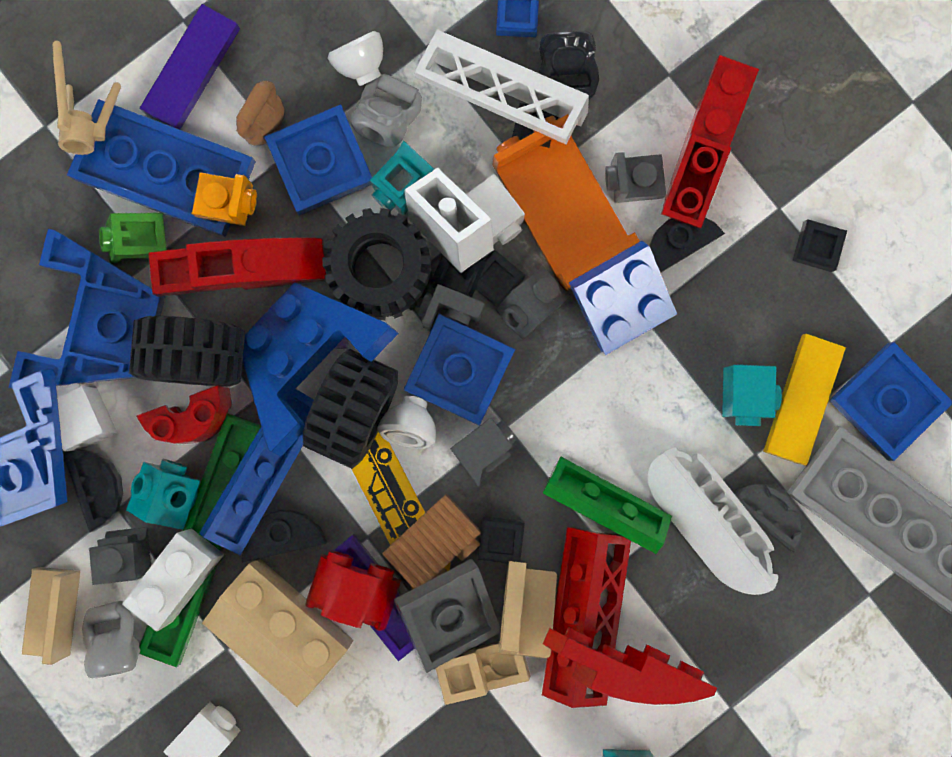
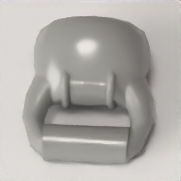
[351,73,422,147]
[82,601,141,678]

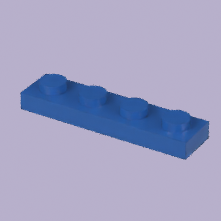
[199,389,314,555]

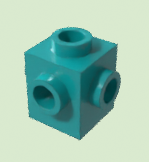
[126,459,200,530]

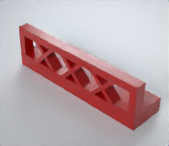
[542,527,631,708]

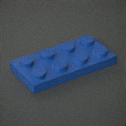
[67,99,256,238]

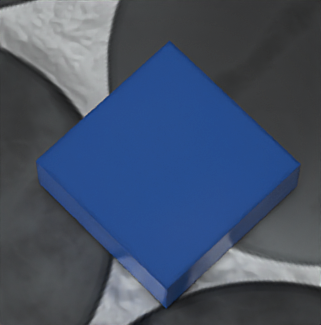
[496,0,539,38]

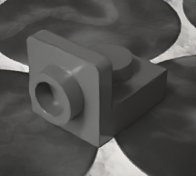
[605,152,666,203]
[418,284,485,330]

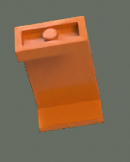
[492,114,640,292]

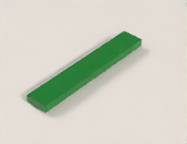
[139,413,261,668]

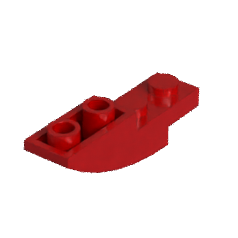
[661,55,759,228]
[148,238,327,297]
[543,627,717,705]

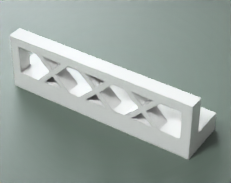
[414,29,589,144]

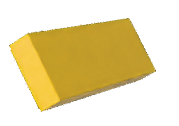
[763,334,846,466]

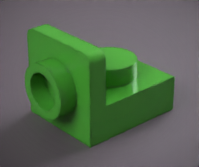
[99,213,167,263]

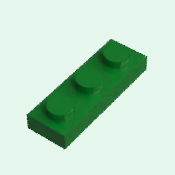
[543,456,672,554]

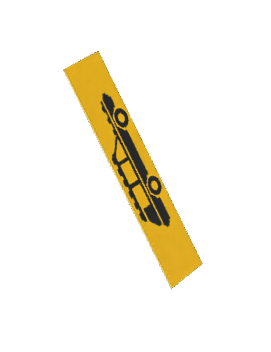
[352,432,451,589]

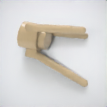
[52,41,121,155]

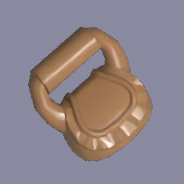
[236,81,285,146]

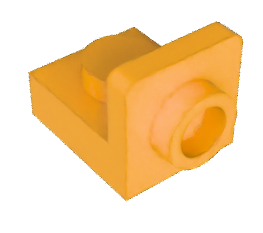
[192,173,257,226]

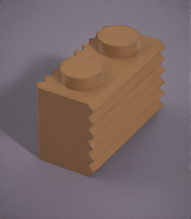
[382,493,481,588]

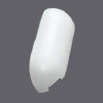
[648,447,778,595]

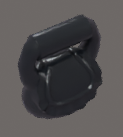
[539,31,599,100]

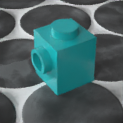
[722,365,782,426]

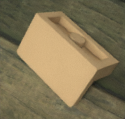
[499,561,557,658]
[22,567,80,665]

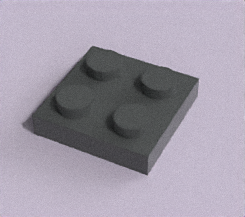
[394,559,501,673]

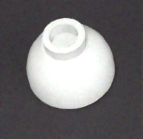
[327,31,383,86]
[377,396,436,449]

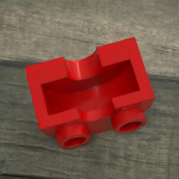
[136,385,232,444]
[305,550,402,631]

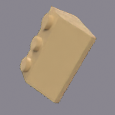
[202,559,354,707]

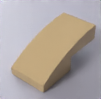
[436,641,531,705]

